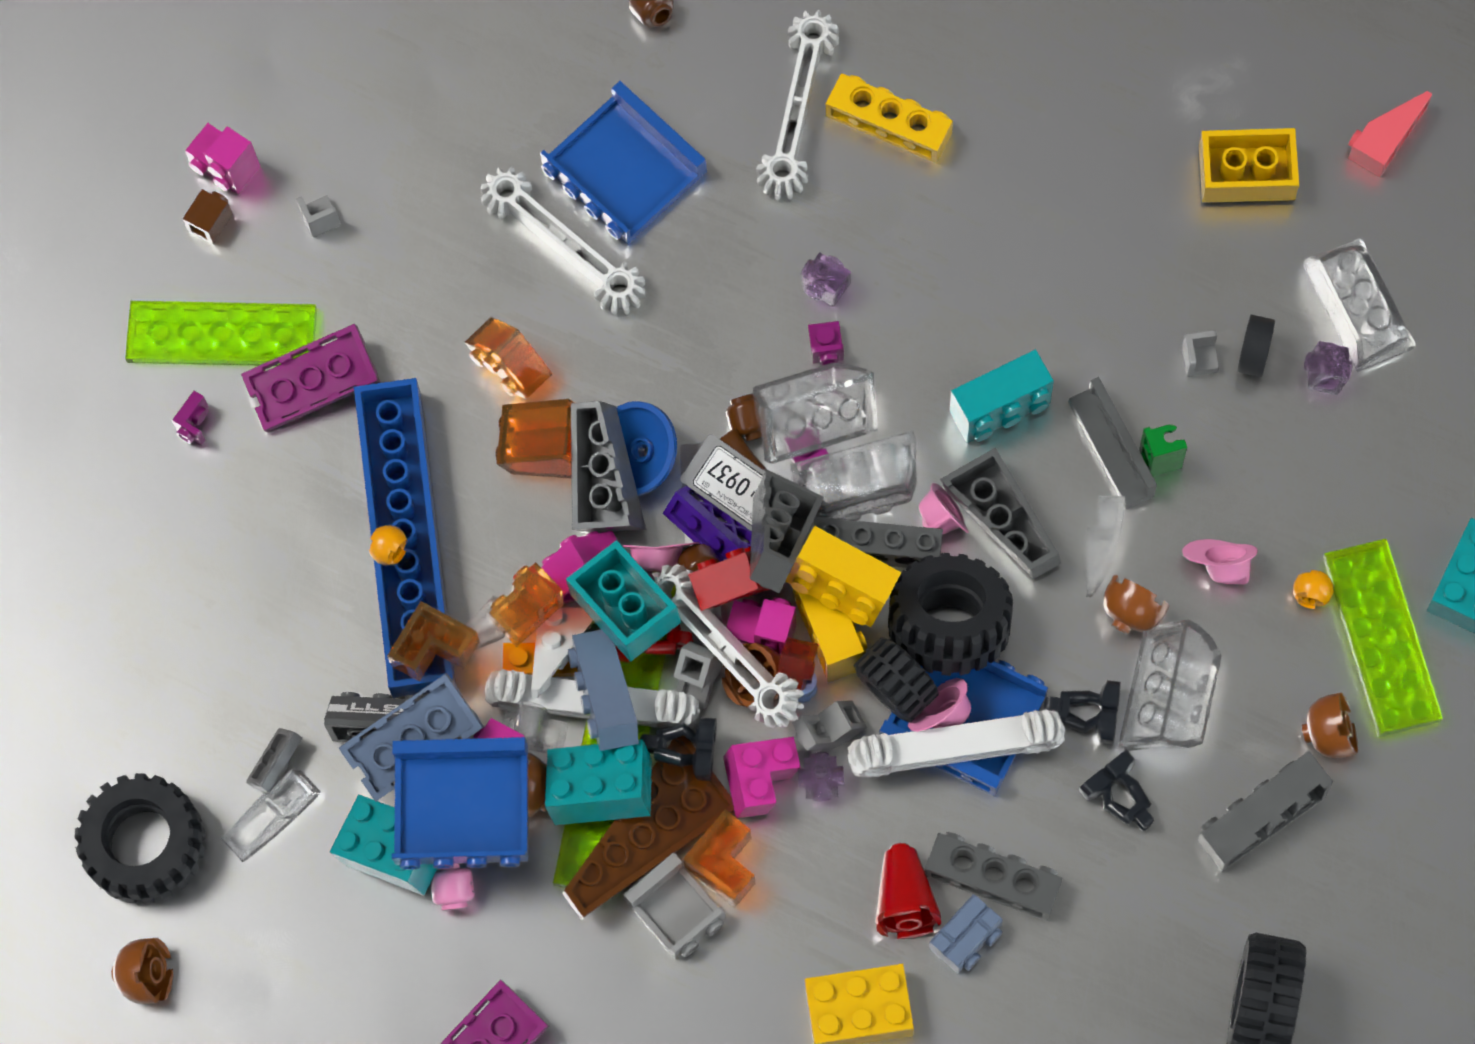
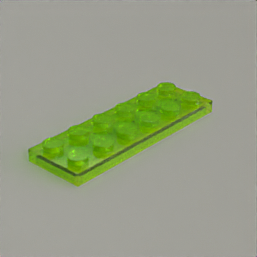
[125,301,317,366]
[1323,538,1443,737]

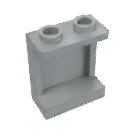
[623,852,726,960]

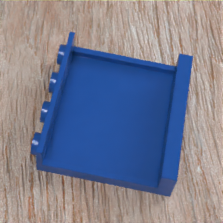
[540,81,707,244]
[879,660,1048,797]
[391,737,528,870]

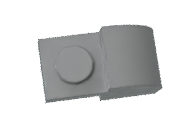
[673,641,722,710]
[791,700,867,756]

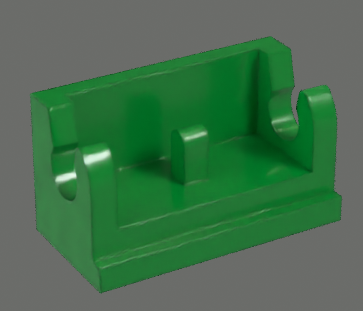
[1139,424,1188,477]

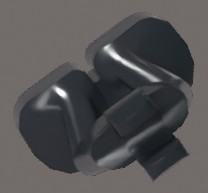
[1044,680,1121,744]
[640,717,717,781]
[1078,749,1154,831]

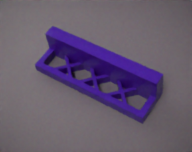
[662,485,759,596]

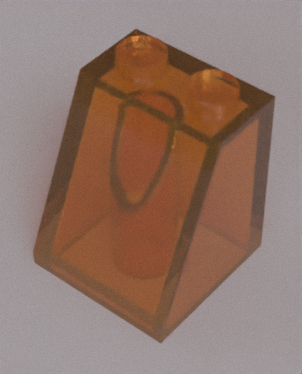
[495,399,574,478]

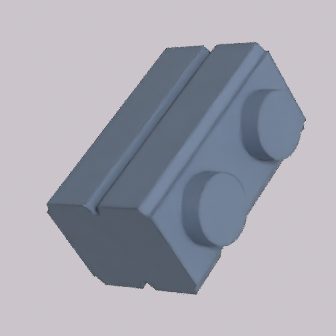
[929,894,1003,973]

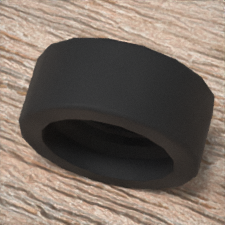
[1237,314,1275,377]

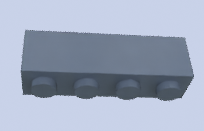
[568,630,638,751]

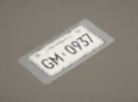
[680,434,765,531]

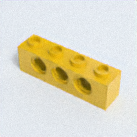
[825,73,953,164]

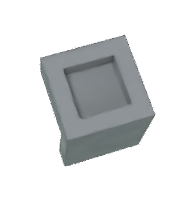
[296,195,341,238]
[1182,330,1219,377]

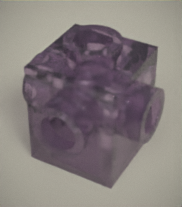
[801,252,851,307]
[1304,341,1353,395]
[798,752,844,801]

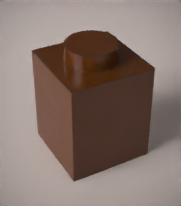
[183,189,233,244]

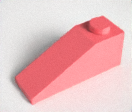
[1348,91,1432,177]

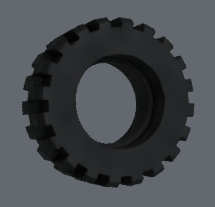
[888,553,1013,676]
[74,773,206,904]
[1227,932,1306,1044]

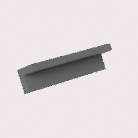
[1068,377,1157,510]

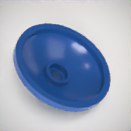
[616,401,677,496]

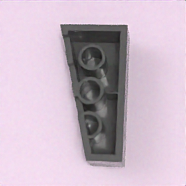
[571,401,646,534]
[940,448,1061,579]
[750,469,824,593]
[1198,751,1333,872]

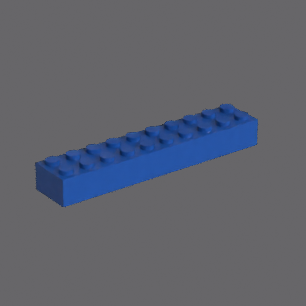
[354,378,456,698]

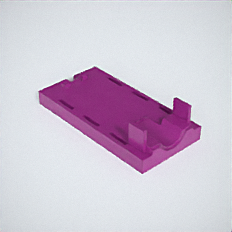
[241,323,380,432]
[440,980,549,1044]

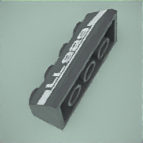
[324,692,461,742]

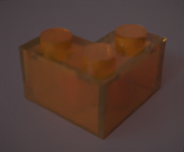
[465,317,553,399]
[489,562,564,648]
[387,601,480,682]
[683,809,756,908]

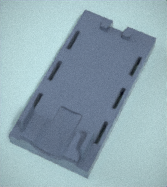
[339,673,484,802]

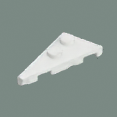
[531,608,596,698]

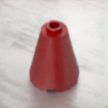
[875,843,942,939]

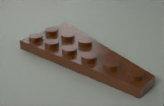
[562,736,734,920]

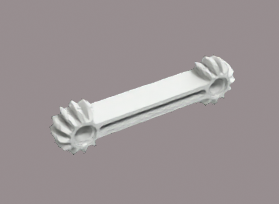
[756,10,839,201]
[480,167,646,315]
[652,564,805,728]
[484,669,700,730]
[847,709,1065,778]

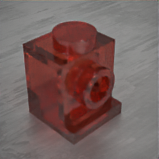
[778,637,819,691]

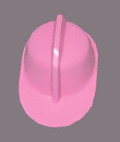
[919,483,969,535]
[1182,539,1258,585]
[623,542,700,580]
[908,678,971,732]

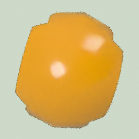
[368,525,408,566]
[1293,570,1334,609]

